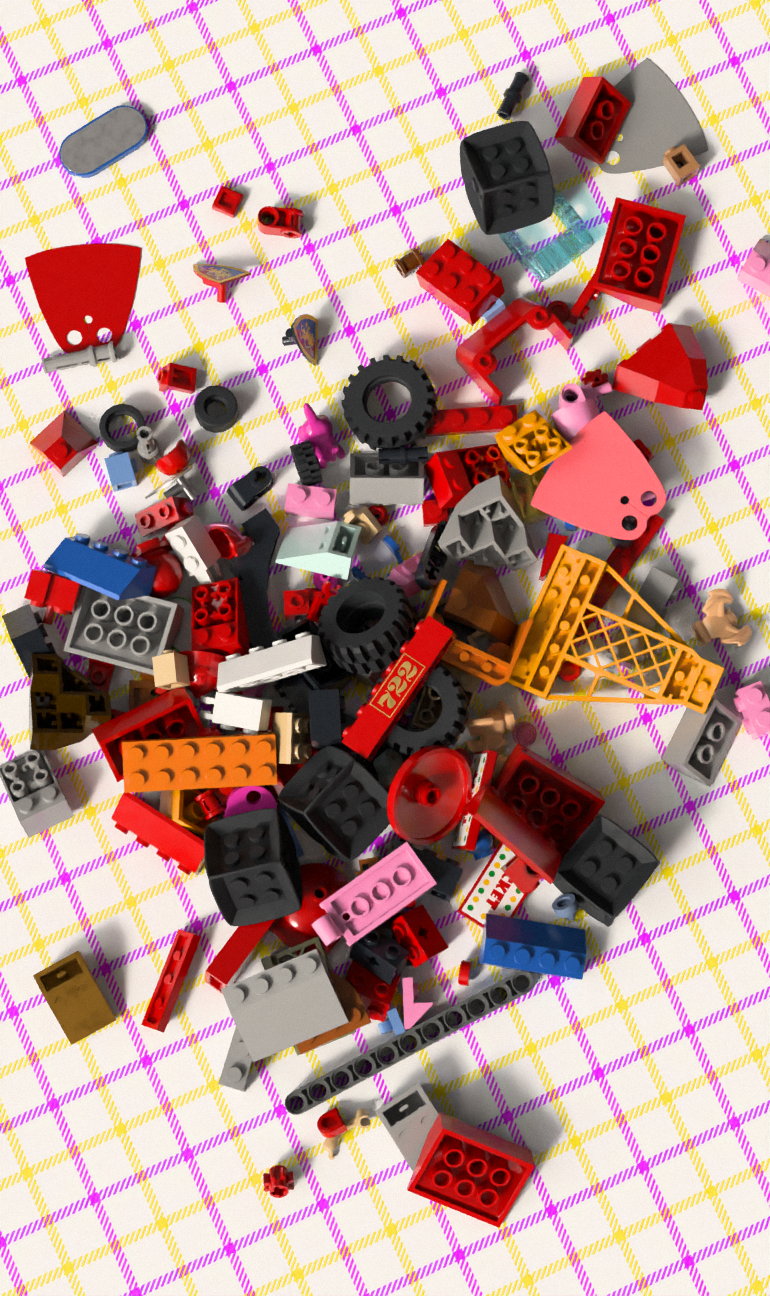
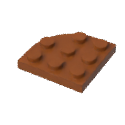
[297,971,372,1055]

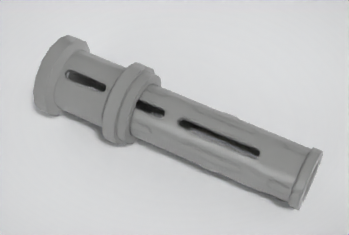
[42,341,117,374]
[136,426,161,464]

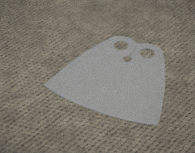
[597,58,709,174]

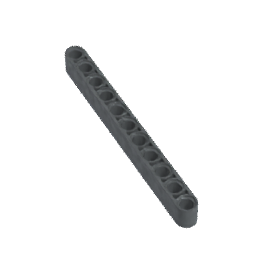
[285,971,534,1115]

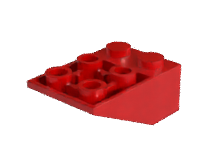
[424,443,514,509]
[191,577,249,657]

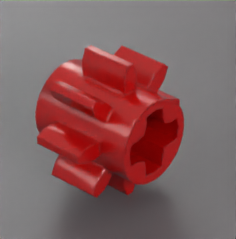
[263,1165,294,1198]

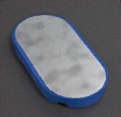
[59,106,147,178]

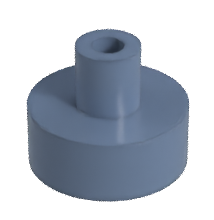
[552,893,579,920]

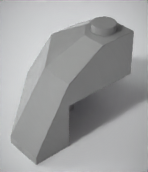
[438,475,538,571]

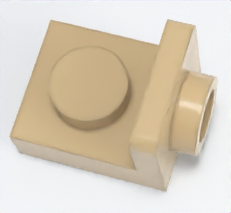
[343,506,384,546]

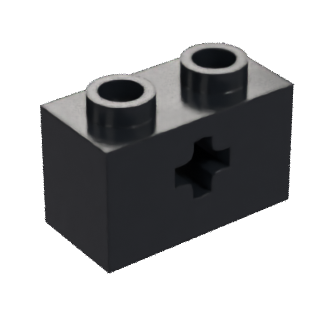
[349,929,410,985]

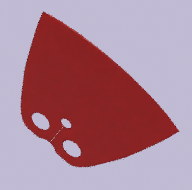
[25,244,141,353]

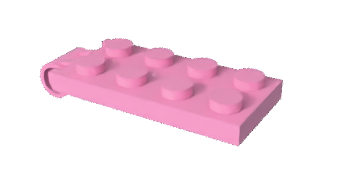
[312,842,437,947]

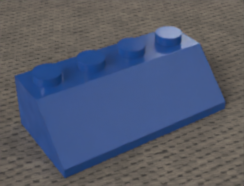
[43,533,156,600]
[478,913,586,980]

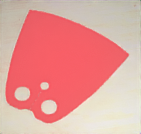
[530,411,666,540]

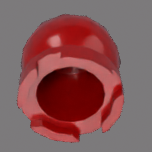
[128,537,183,599]

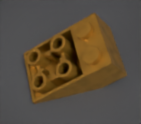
[33,951,116,1045]

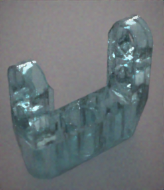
[498,187,595,282]

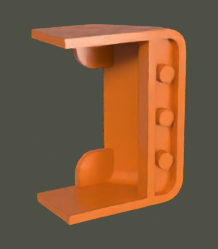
[419,579,533,686]

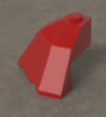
[612,323,708,410]

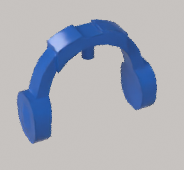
[350,535,403,581]

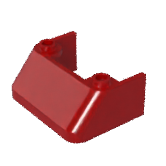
[455,297,574,406]

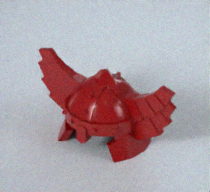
[155,651,243,699]

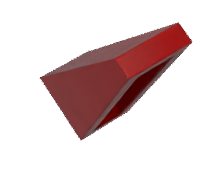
[539,533,568,581]

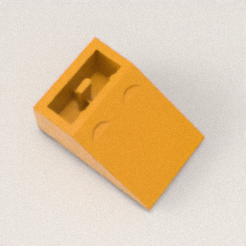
[494,410,572,475]

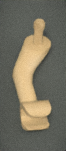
[322,1108,371,1160]

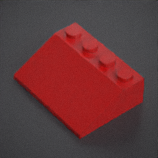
[591,197,686,314]
[493,743,605,860]
[463,785,562,884]
[407,1112,535,1228]

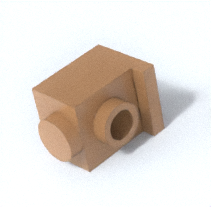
[662,144,700,187]

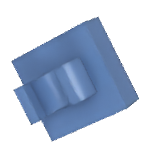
[378,1008,406,1036]

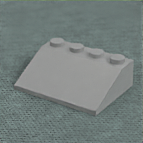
[63,585,185,675]
[221,949,349,1062]

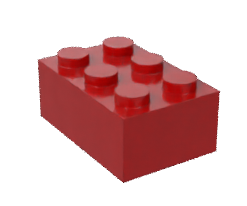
[416,239,505,326]

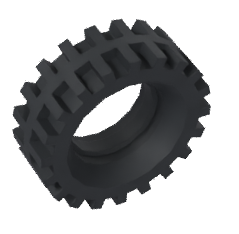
[341,355,438,451]

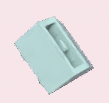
[275,521,362,580]

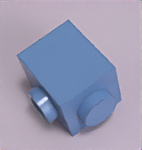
[104,451,139,492]

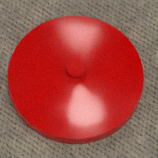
[387,745,472,845]

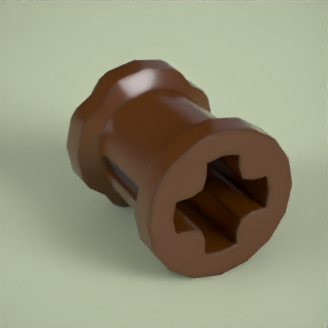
[394,248,425,278]

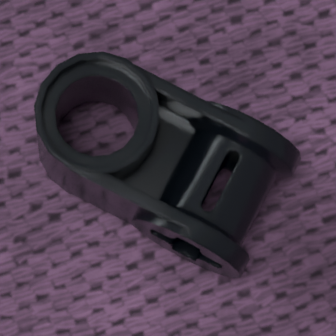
[226,466,274,511]

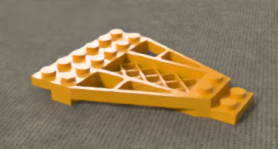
[506,544,725,715]

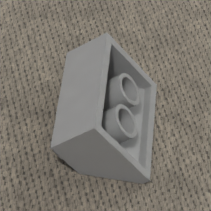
[350,453,424,506]
[661,698,742,787]

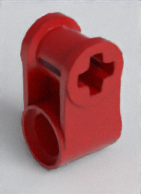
[257,206,304,239]

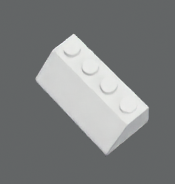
[217,632,327,693]

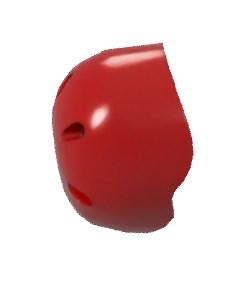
[154,439,191,476]

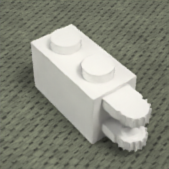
[165,514,222,585]
[198,692,272,734]

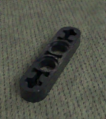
[414,521,448,591]

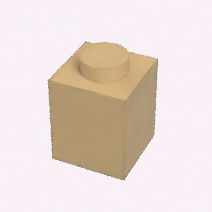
[152,650,190,690]

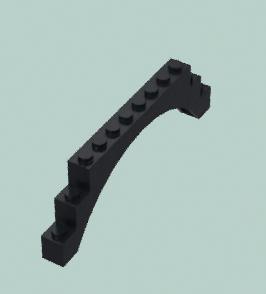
[229,508,420,766]

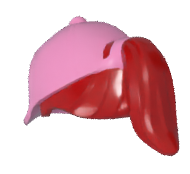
[204,522,253,559]

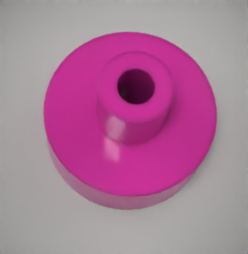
[313,572,338,591]

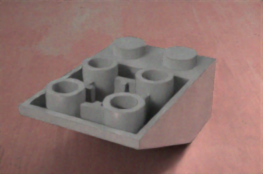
[0,750,74,838]
[375,1083,439,1171]

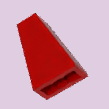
[205,918,280,994]

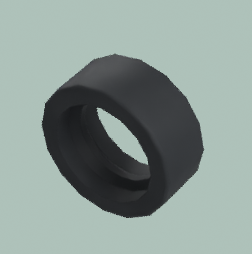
[99,404,146,453]

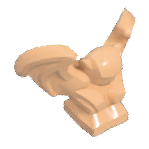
[692,589,752,647]
[464,700,515,754]

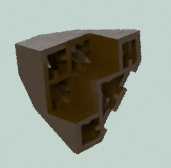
[29,654,112,750]

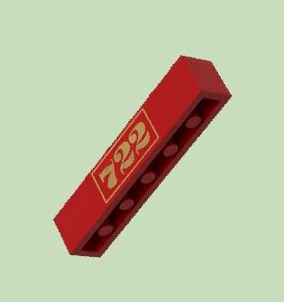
[341,615,457,762]

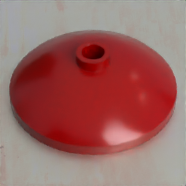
[283,863,350,937]

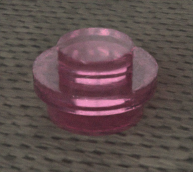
[512,721,537,747]

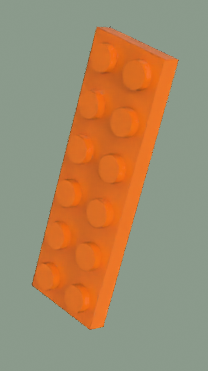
[122,733,277,793]

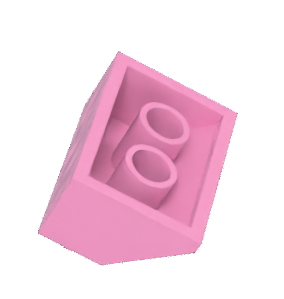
[737,239,770,297]

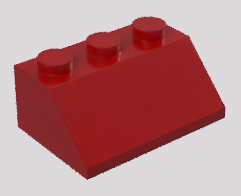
[554,76,632,164]

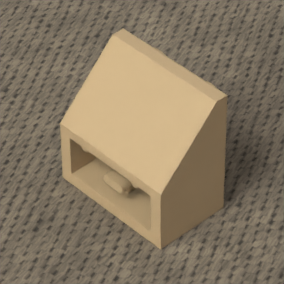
[272,713,312,764]

